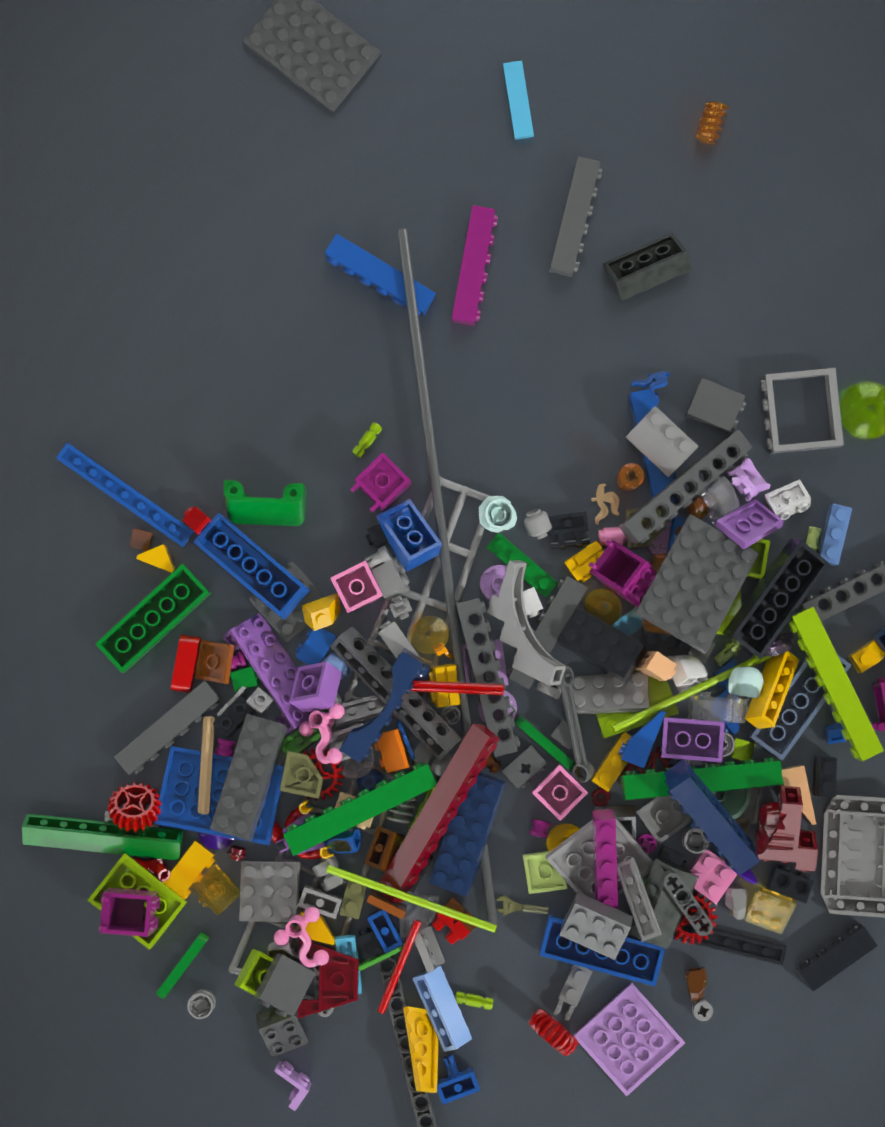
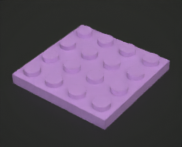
[574,982,685,1096]

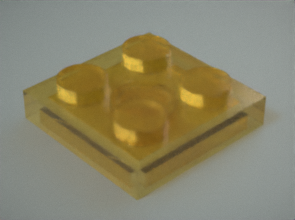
[744,887,797,935]

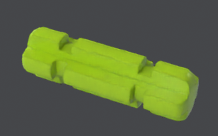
[352,422,382,458]
[455,991,493,1010]

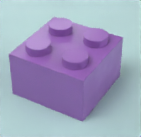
[289,661,342,713]

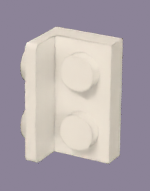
[765,479,811,520]

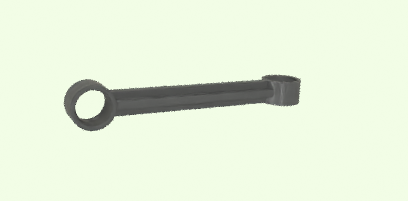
[556,666,595,783]

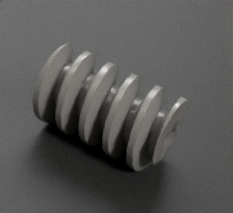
[387,796,419,824]

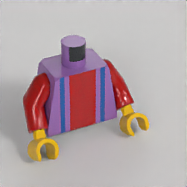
[276,800,334,860]

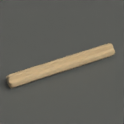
[197,716,215,814]

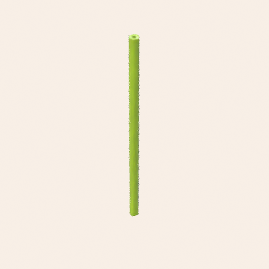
[611,651,772,733]
[326,864,497,933]

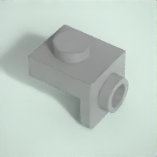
[246,687,273,714]

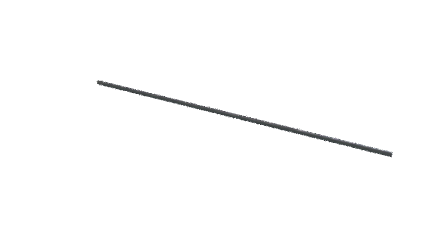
[397,229,498,929]

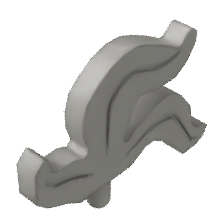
[217,686,246,717]

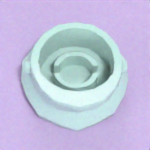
[479,496,517,533]

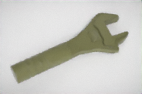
[496,895,548,916]

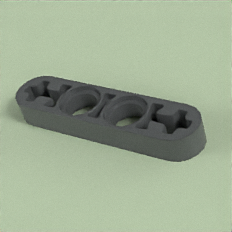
[661,870,713,936]

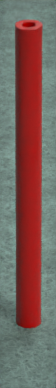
[377,919,422,1014]

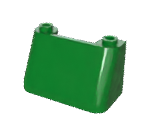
[224,480,307,526]

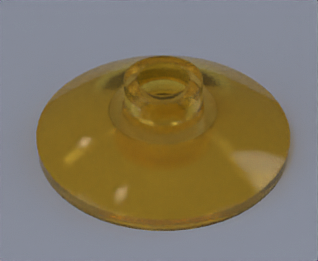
[585,588,622,625]
[410,616,449,654]

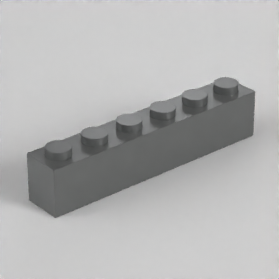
[549,156,603,277]
[507,576,588,690]
[114,681,222,775]

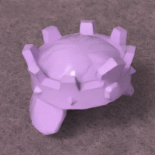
[727,458,771,501]

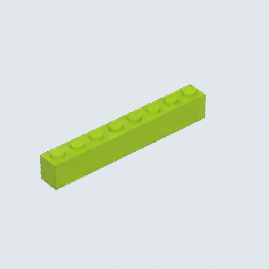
[788,607,884,761]

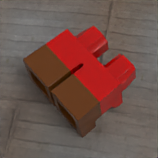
[432,895,477,945]

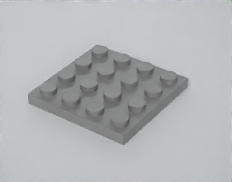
[545,808,654,899]

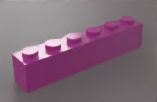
[452,205,498,326]
[592,809,618,909]

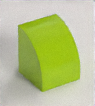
[728,738,756,761]

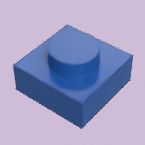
[826,723,846,744]

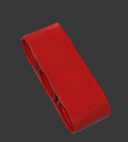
[171,634,201,693]

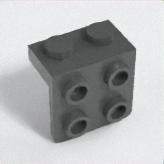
[256,1007,308,1057]

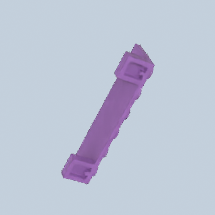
[223,613,323,735]

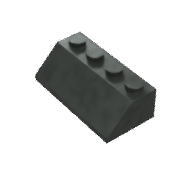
[603,233,692,301]
[629,858,699,949]

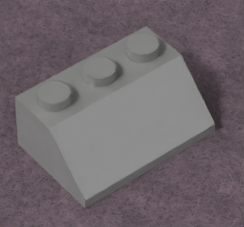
[625,406,698,477]

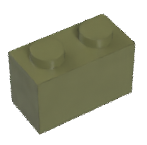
[339,875,369,919]

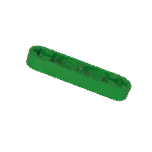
[515,715,576,773]
[156,932,210,1000]

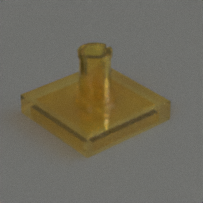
[192,864,240,916]

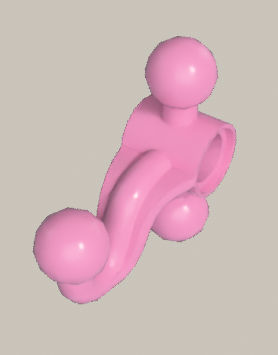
[299,703,345,764]
[274,907,329,968]

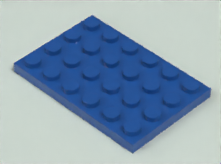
[154,746,284,846]

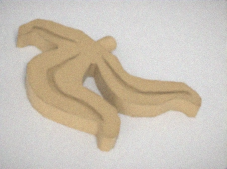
[591,483,620,525]

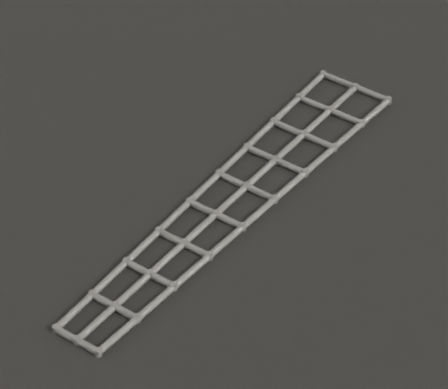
[228,476,490,999]

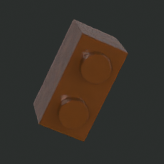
[364,826,404,871]

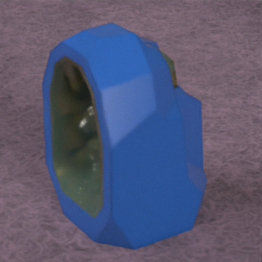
[326,828,361,854]

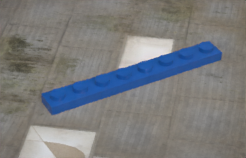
[56,443,194,548]

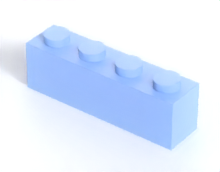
[412,966,472,1052]

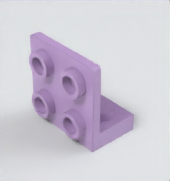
[274,1060,312,1111]

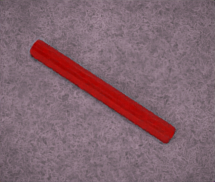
[411,681,504,695]

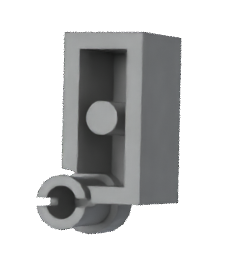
[365,546,410,601]

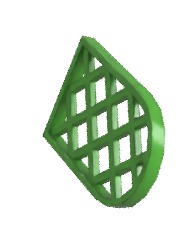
[358,942,405,971]

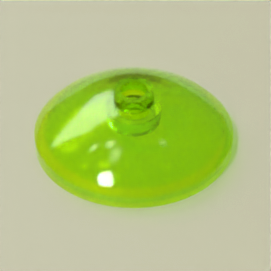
[839,381,885,439]

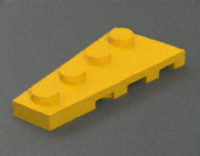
[403,1006,438,1093]

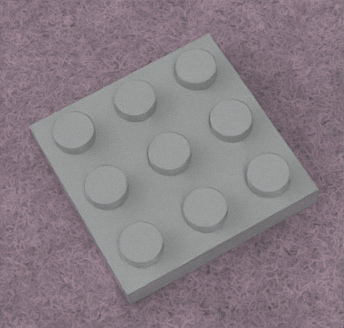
[239,861,300,922]

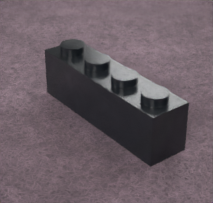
[796,924,878,992]

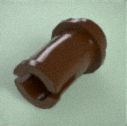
[486,754,503,774]

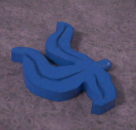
[631,371,670,391]
[396,720,415,760]

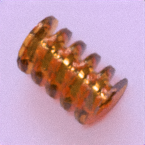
[695,101,729,145]
[616,463,644,492]

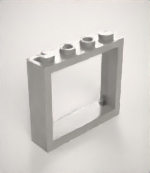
[760,368,844,454]

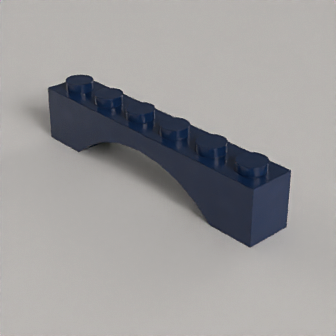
[339,648,425,763]

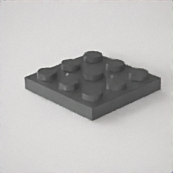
[248,561,324,643]

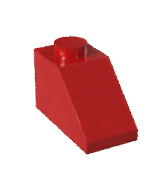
[182,506,212,535]

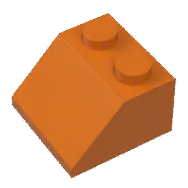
[374,728,410,773]

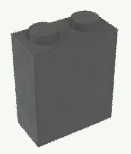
[685,378,746,434]
[254,953,316,1018]

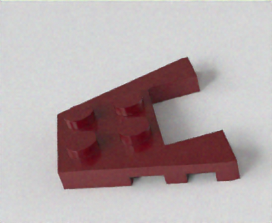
[298,939,359,1018]

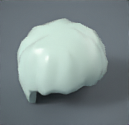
[728,666,764,698]

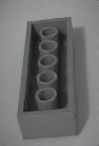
[210,714,288,842]

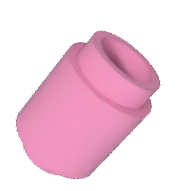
[598,527,627,547]

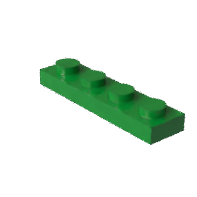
[486,533,558,598]

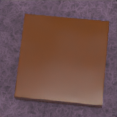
[195,640,235,684]
[367,889,407,919]

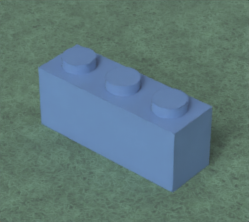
[817,503,852,566]

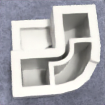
[659,654,708,693]

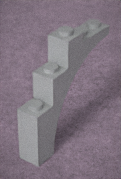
[487,560,566,686]

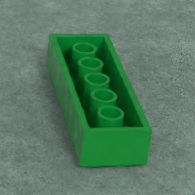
[95,564,212,673]

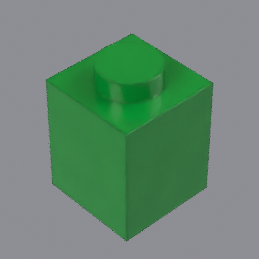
[230,667,261,692]

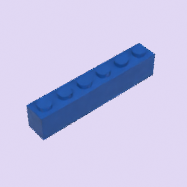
[324,233,436,316]
[629,389,677,504]

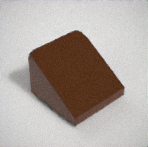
[130,528,154,552]

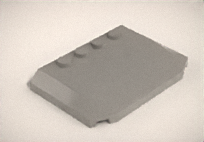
[820,794,885,918]

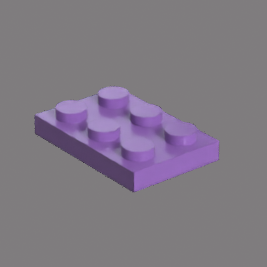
[715,499,784,549]

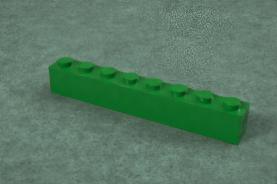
[621,758,783,801]
[283,762,437,856]
[22,814,183,861]

